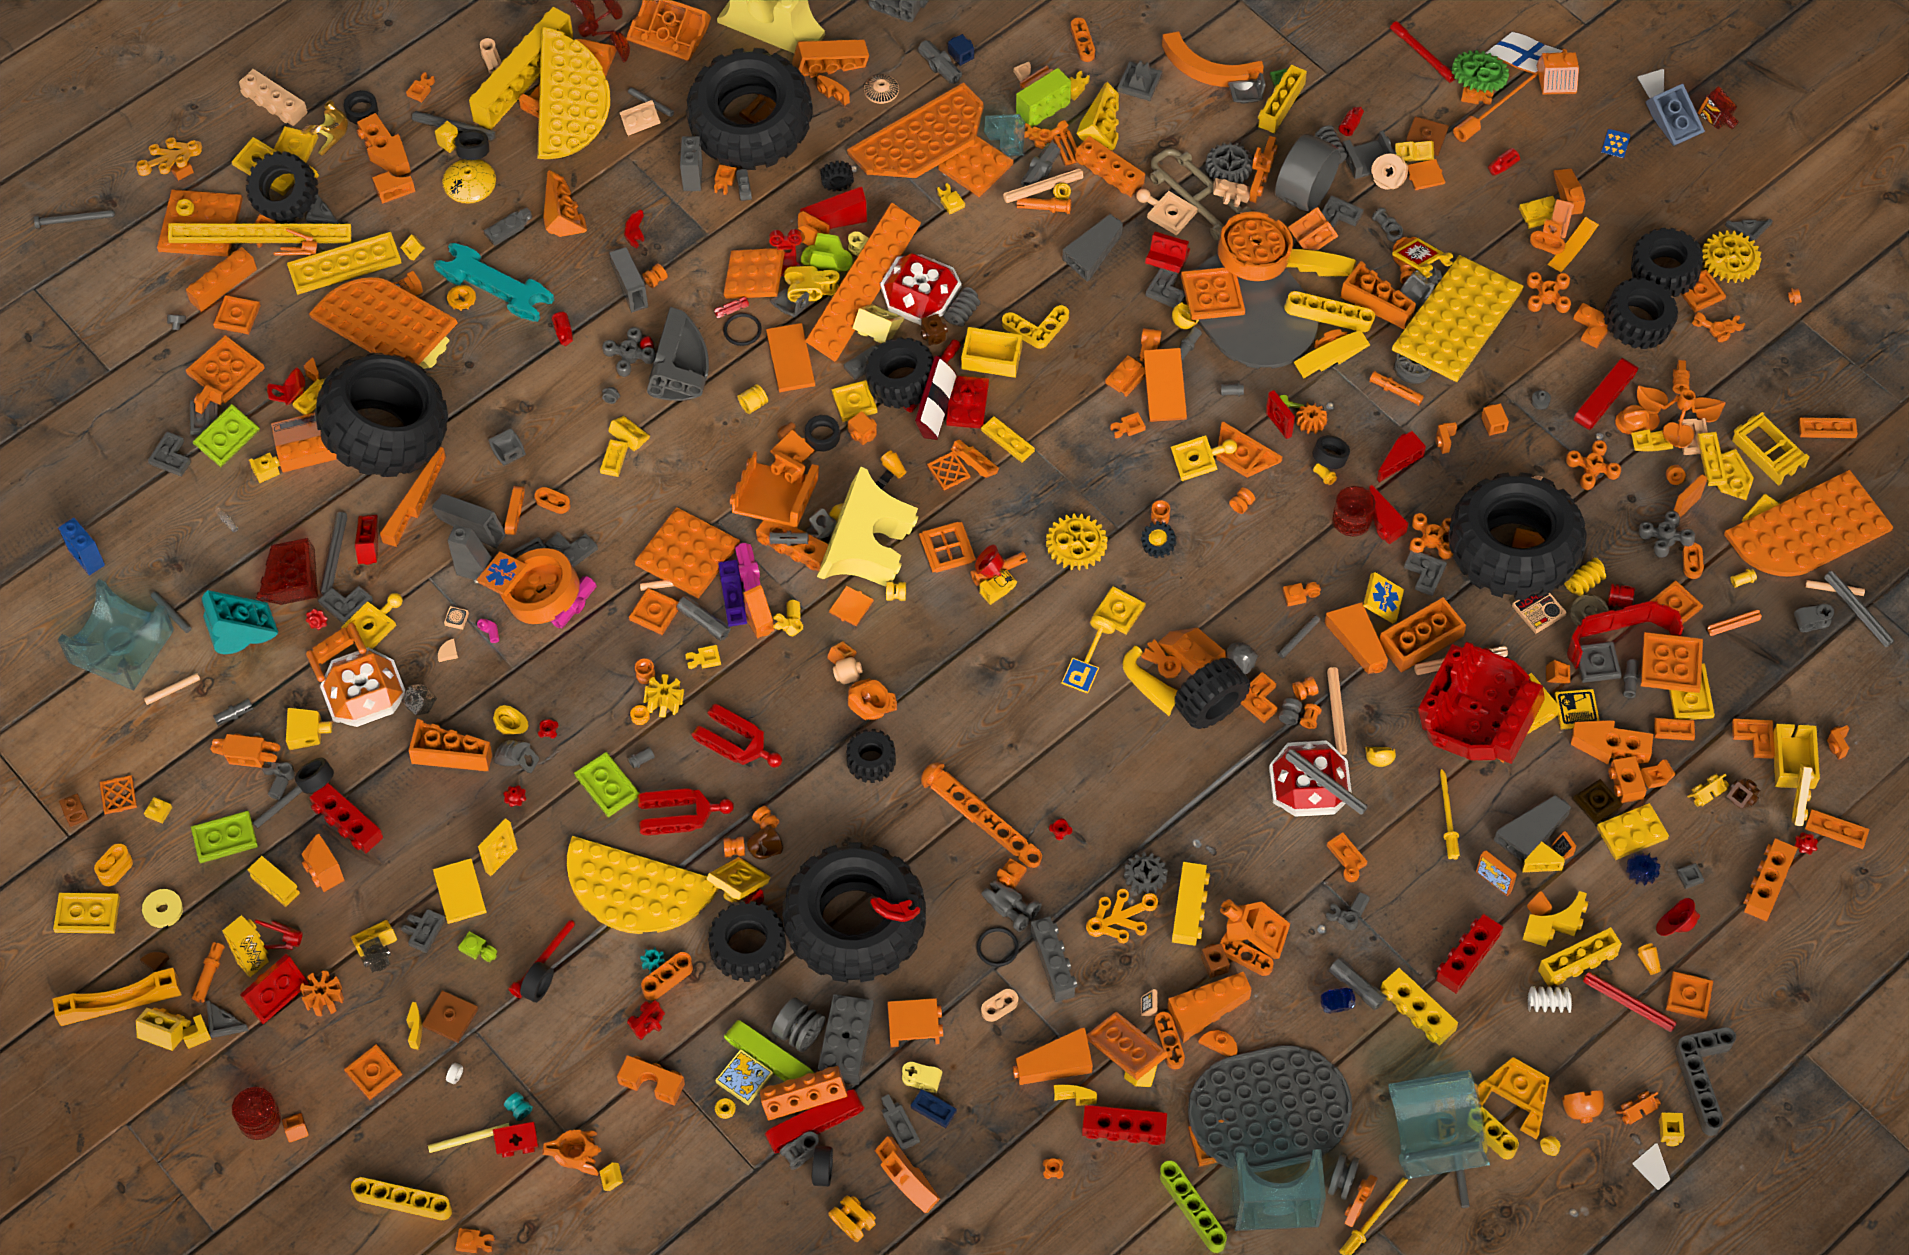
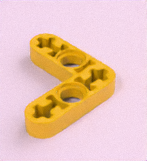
[1002,305,1069,349]

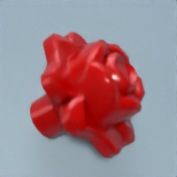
[306,608,328,630]
[503,785,526,807]
[1794,832,1818,855]

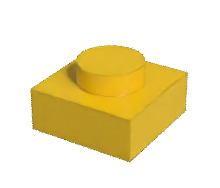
[400,234,425,261]
[600,1162,623,1191]

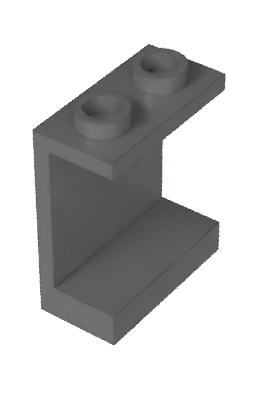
[1342,130,1396,179]

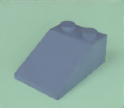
[1645,84,1705,146]

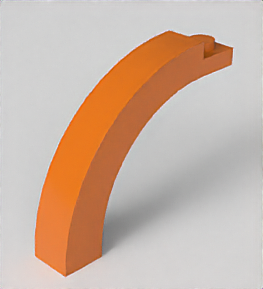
[1162,31,1264,87]

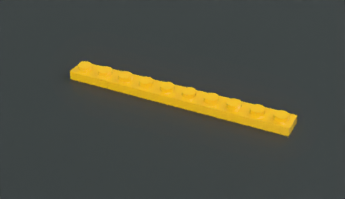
[168,223,351,243]

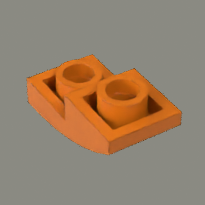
[817,75,850,106]

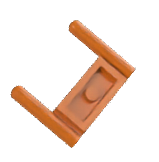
[306,623,367,682]

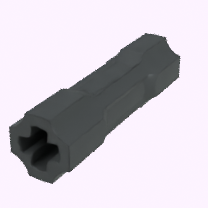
[677,595,731,641]
[1329,958,1387,1011]

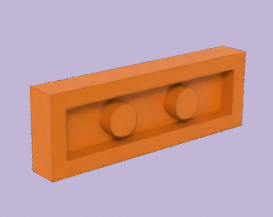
[1798,418,1858,438]
[1805,809,1869,849]

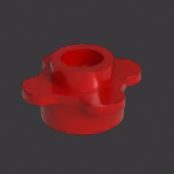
[538,719,559,739]
[1049,818,1073,841]

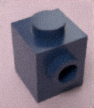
[948,34,974,66]

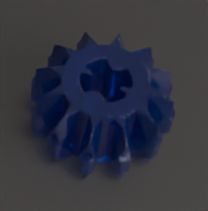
[1626,851,1661,886]
[1321,987,1356,1014]

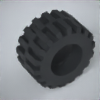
[846,729,896,783]

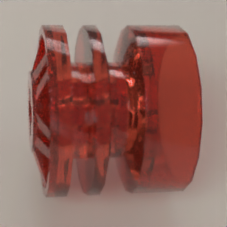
[1332,486,1376,537]
[232,1087,281,1140]

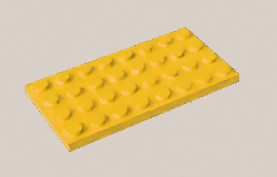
[1392,255,1524,382]

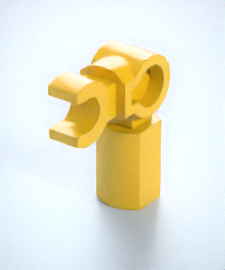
[773,600,803,637]

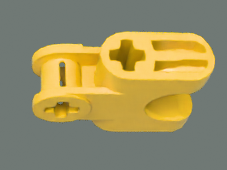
[784,266,840,302]

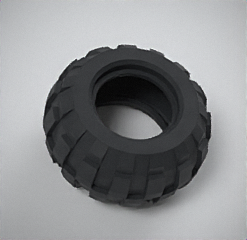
[315,353,448,477]

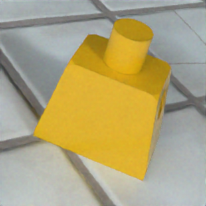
[286,708,332,750]

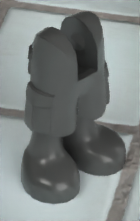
[981,879,1042,932]

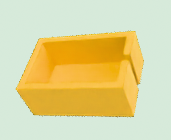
[961,327,1022,378]
[1773,724,1820,789]

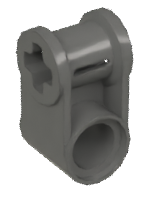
[1794,604,1834,632]
[780,1132,820,1170]

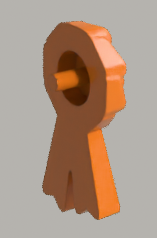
[1141,639,1181,678]

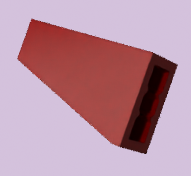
[797,187,867,229]

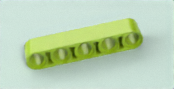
[724,1020,814,1081]
[1160,1161,1227,1253]

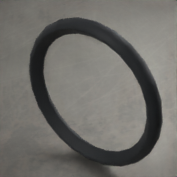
[723,313,762,346]
[976,927,1019,967]

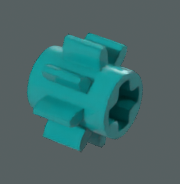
[640,947,665,974]

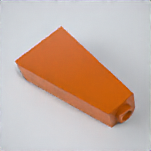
[1325,602,1388,674]
[1013,1028,1093,1085]

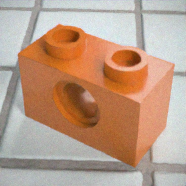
[1608,756,1647,803]

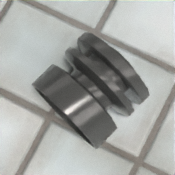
[772,998,825,1052]

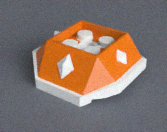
[320,647,407,727]

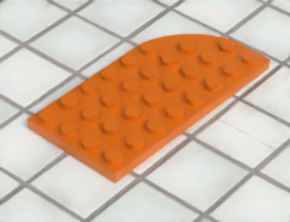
[309,277,458,365]
[1724,470,1893,577]

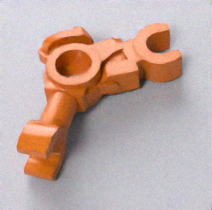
[1019,120,1069,149]
[1692,312,1745,342]

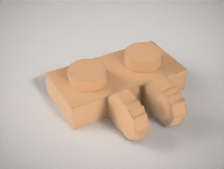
[1213,178,1250,207]

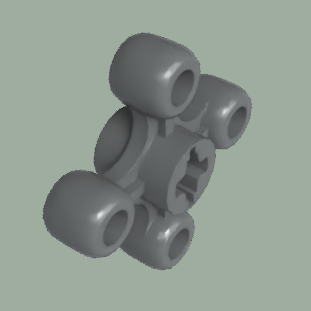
[602,327,656,377]
[1639,511,1695,558]

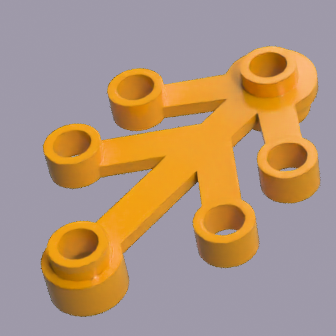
[136,137,202,176]
[1086,889,1158,943]

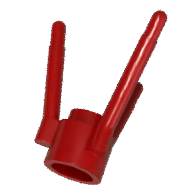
[254,919,303,950]

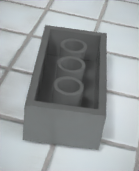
[818,994,874,1085]

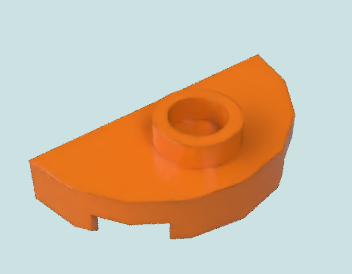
[1314,329,1348,349]
[1198,1030,1238,1057]

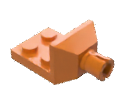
[1220,899,1291,959]

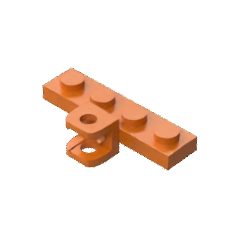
[1249,136,1278,203]

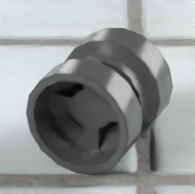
[1279,698,1302,725]

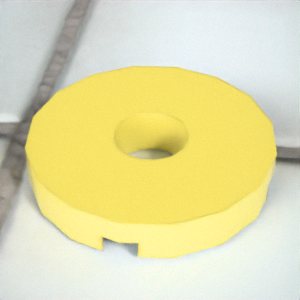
[142,889,183,928]

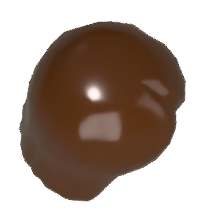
[747,825,783,860]

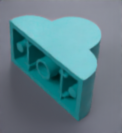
[202,590,279,654]

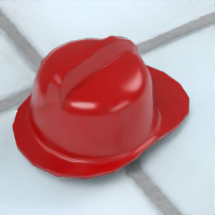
[975,544,1005,578]
[1656,898,1700,936]

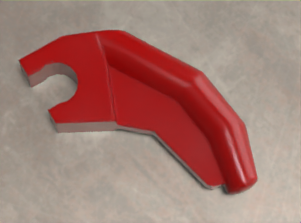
[624,209,644,249]
[870,898,920,922]

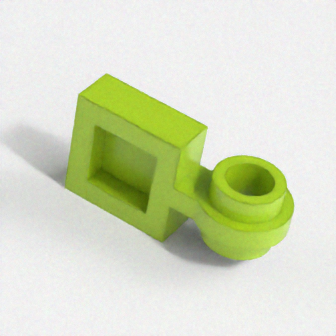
[458,931,497,962]

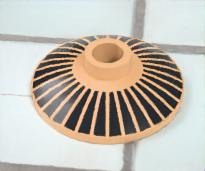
[864,75,899,104]

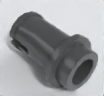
[1221,382,1244,397]
[628,747,655,768]

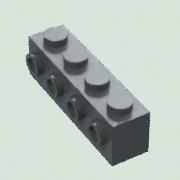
[1031,916,1077,1002]

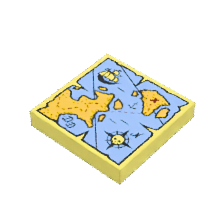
[715,1050,773,1105]

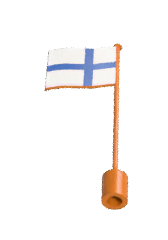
[1453,32,1567,142]

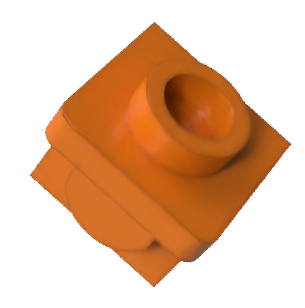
[997,858,1027,889]

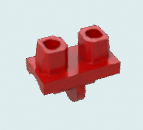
[627,1000,665,1040]

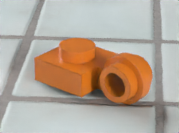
[1282,582,1321,606]

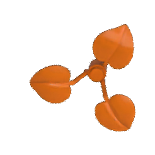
[1637,385,1725,448]

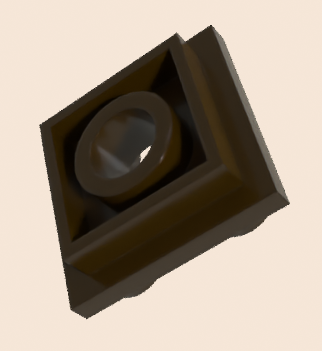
[1572,779,1623,825]

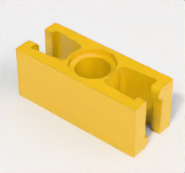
[247,856,300,907]

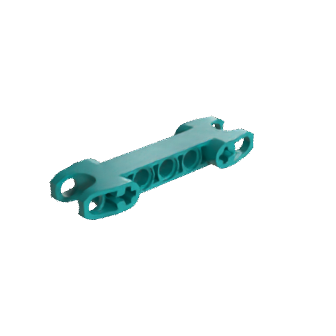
[434,243,555,322]

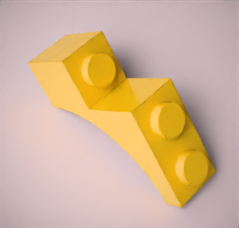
[1522,891,1589,947]

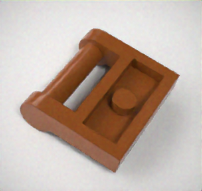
[739,94,776,124]

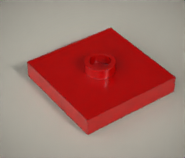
[1266,390,1295,439]

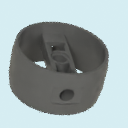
[1275,134,1341,212]

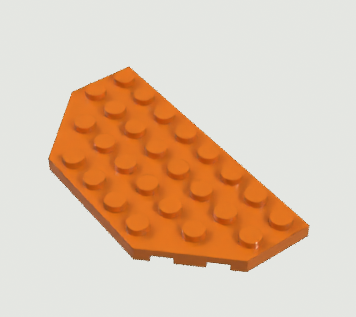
[847,82,984,178]

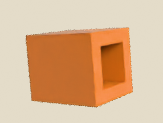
[1481,403,1509,436]

